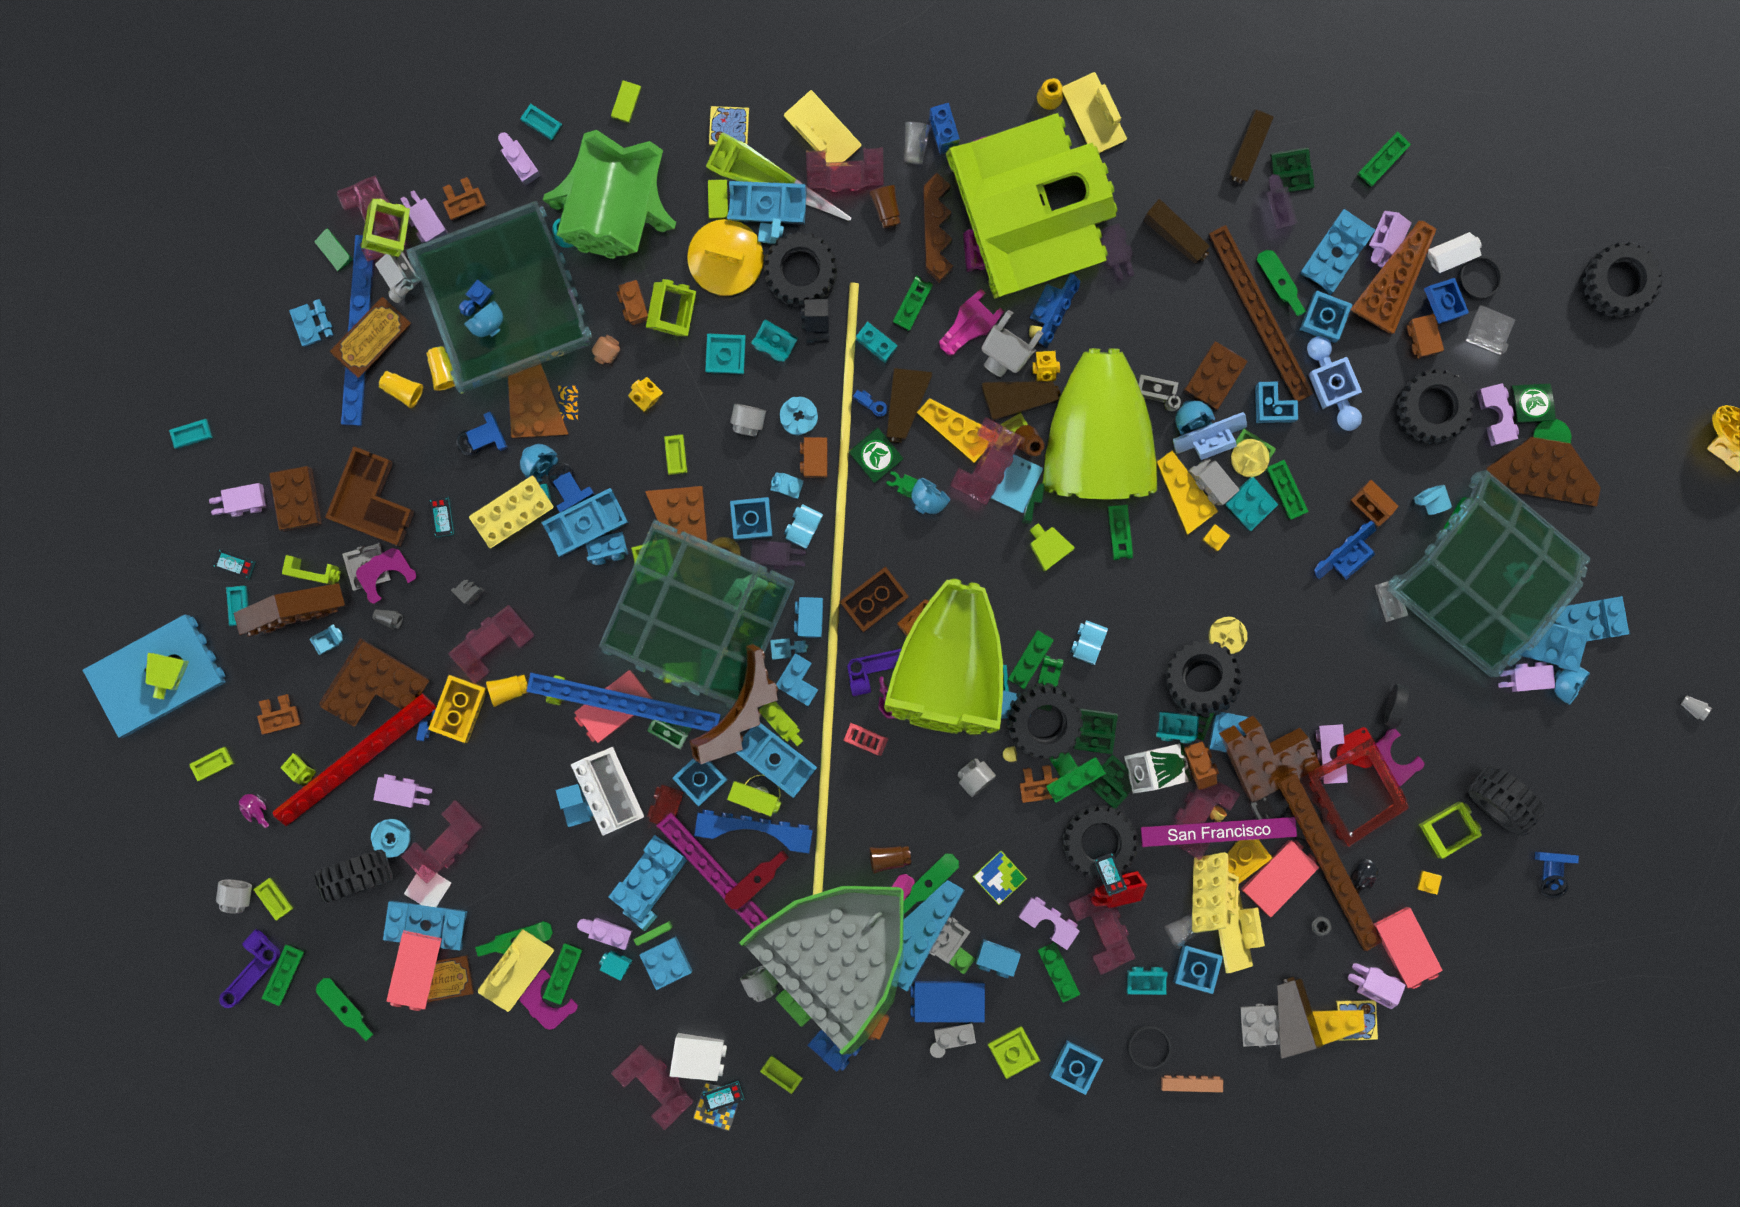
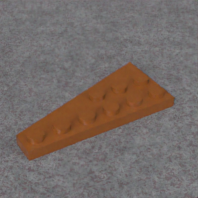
[1350,221,1437,334]
[505,323,569,438]
[645,486,713,602]

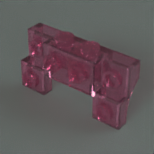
[806,147,884,192]
[337,176,406,262]
[950,417,1022,505]
[448,605,535,684]
[1174,781,1240,860]
[401,800,482,884]
[1068,890,1135,975]
[611,1045,694,1130]

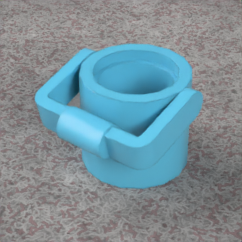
[1413,485,1452,515]

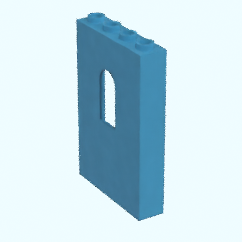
[83,615,226,738]

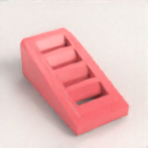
[844,723,888,756]

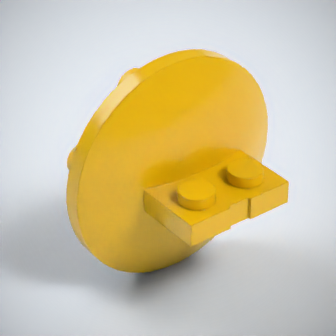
[687,219,764,296]
[1707,405,1740,472]

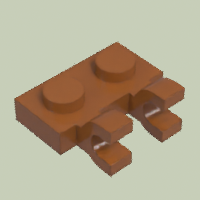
[443,177,486,221]
[257,694,301,734]
[1019,765,1058,803]

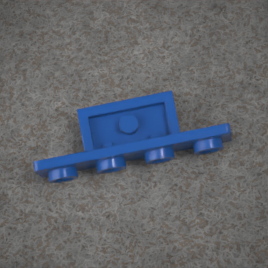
[1030,273,1081,348]
[1314,520,1376,580]

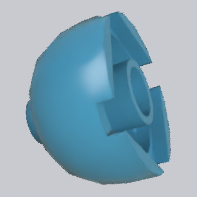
[464,301,503,337]
[1175,400,1215,435]
[520,444,558,482]
[911,478,950,514]
[1554,667,1590,705]

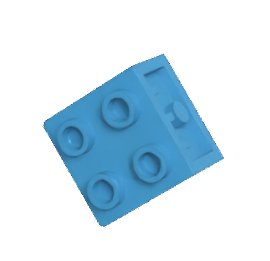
[586,532,628,566]

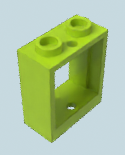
[361,199,410,257]
[646,279,696,336]
[727,781,781,816]
[1419,802,1482,859]

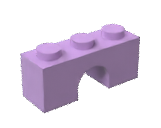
[1476,383,1519,446]
[1315,724,1348,784]
[1018,897,1080,950]

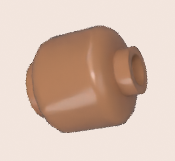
[592,335,620,365]

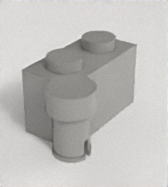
[375,252,420,303]
[1138,375,1181,412]
[1188,458,1239,506]
[930,1022,976,1058]

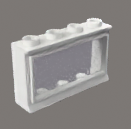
[571,747,644,835]

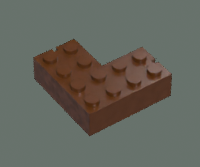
[325,446,415,547]
[234,583,345,637]
[319,638,429,727]
[1219,716,1321,803]

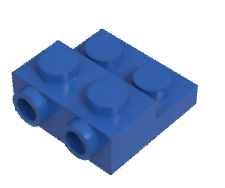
[1424,278,1469,324]
[808,1029,862,1072]

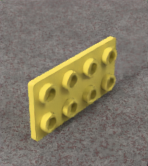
[1062,72,1127,153]
[784,90,861,170]
[469,476,554,548]
[1192,853,1239,933]
[1219,890,1265,973]
[478,930,554,1012]

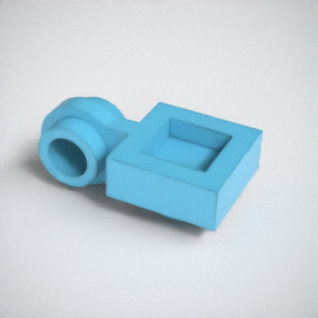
[770,638,808,660]

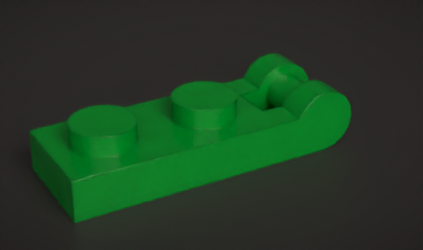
[893,275,933,331]
[1108,505,1133,560]
[1037,655,1064,712]

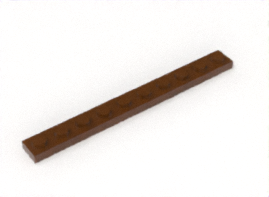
[1208,225,1313,402]
[1277,773,1382,951]

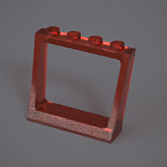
[1309,737,1409,846]

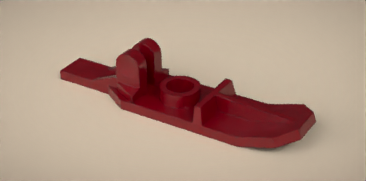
[725,850,789,909]

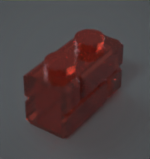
[647,784,684,824]

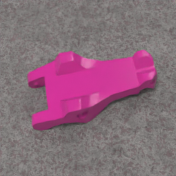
[939,289,1005,356]

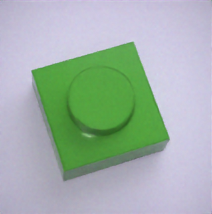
[949,947,975,974]

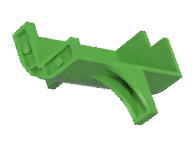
[543,130,676,259]

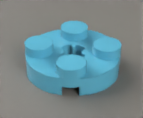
[780,397,818,436]
[371,819,410,858]

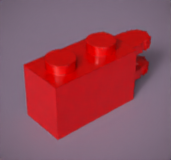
[1091,871,1147,908]

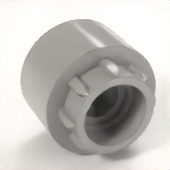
[730,404,766,436]
[958,759,996,797]
[216,880,252,914]
[740,965,778,1002]

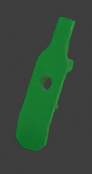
[1257,250,1306,317]
[904,854,959,914]
[475,921,553,957]
[316,978,374,1041]

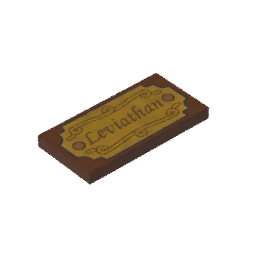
[330,297,411,378]
[390,955,474,1008]

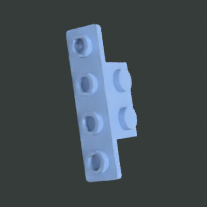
[1173,412,1247,460]

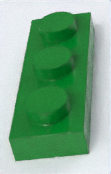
[1358,131,1411,187]
[1266,460,1309,520]
[1008,630,1054,689]
[1046,757,1106,803]
[1038,942,1080,1003]
[543,943,583,1005]
[261,945,305,1006]

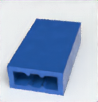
[911,981,985,1022]

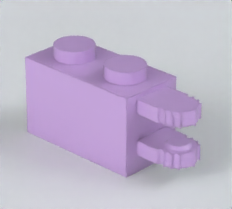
[498,132,541,186]
[401,190,448,245]
[1369,211,1411,269]
[209,483,267,517]
[1497,662,1555,692]
[373,774,432,808]
[577,918,633,950]
[1348,963,1406,1009]

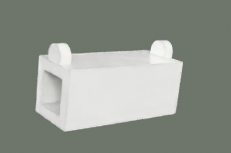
[1427,232,1482,273]

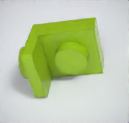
[281,753,316,786]

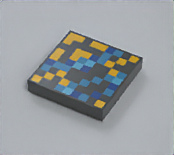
[693,1081,739,1131]

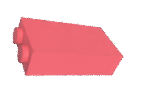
[574,670,653,743]
[1241,840,1319,917]
[1374,907,1443,989]
[387,930,442,1011]

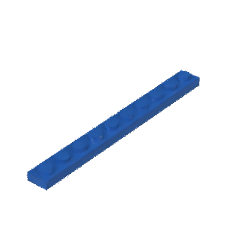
[341,235,375,426]
[526,673,720,731]

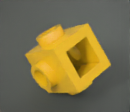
[1032,351,1060,381]
[628,377,663,412]

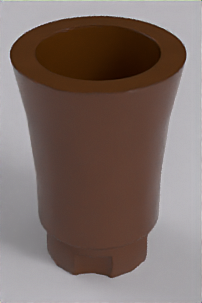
[869,185,901,228]
[1013,425,1044,456]
[869,846,911,874]

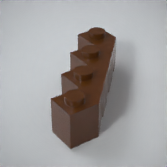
[923,173,953,283]

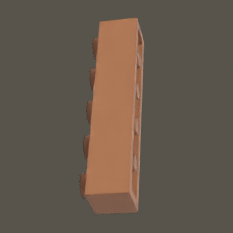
[1161,1075,1223,1092]

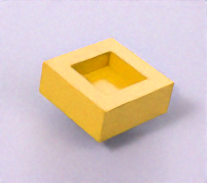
[1202,524,1230,551]
[1417,871,1442,895]

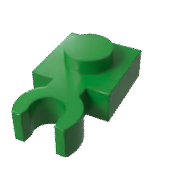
[886,472,918,498]

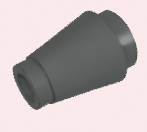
[372,609,403,630]
[1312,917,1331,936]

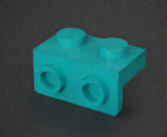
[751,320,798,362]
[1156,711,1199,743]
[1127,967,1168,995]

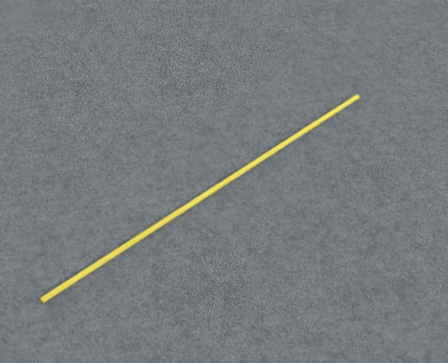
[813,283,859,895]

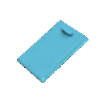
[991,454,1043,513]

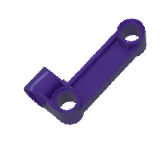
[848,649,902,697]
[219,929,280,1008]

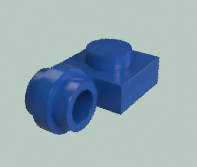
[459,280,494,316]
[853,390,887,417]
[416,710,435,742]

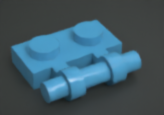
[289,299,333,347]

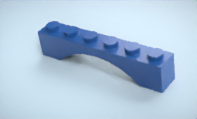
[694,810,813,853]

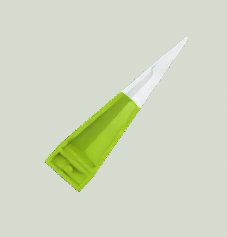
[706,132,851,220]

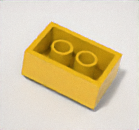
[428,675,488,743]

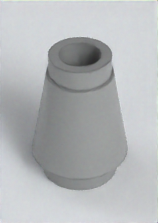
[1680,695,1712,721]

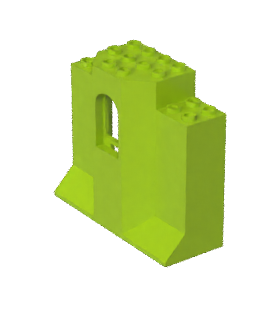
[946,113,1118,299]

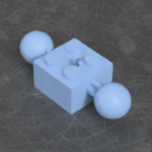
[1307,336,1362,431]

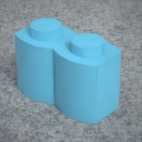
[784,504,823,550]
[1070,620,1108,665]

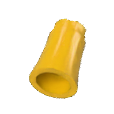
[1037,78,1063,110]
[426,346,460,391]
[379,371,423,408]
[486,675,528,707]

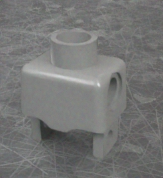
[981,310,1044,377]

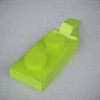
[759,701,803,746]

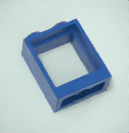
[929,103,960,155]

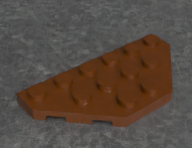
[1482,437,1601,506]

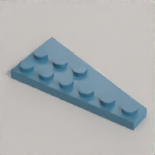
[897,880,965,991]

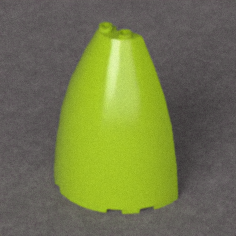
[1043,348,1157,499]
[884,579,1003,735]

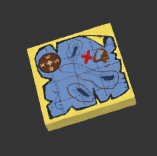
[709,106,749,146]
[1336,1000,1378,1041]

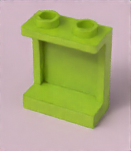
[282,555,340,585]

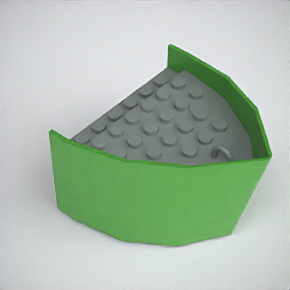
[739,886,904,1055]

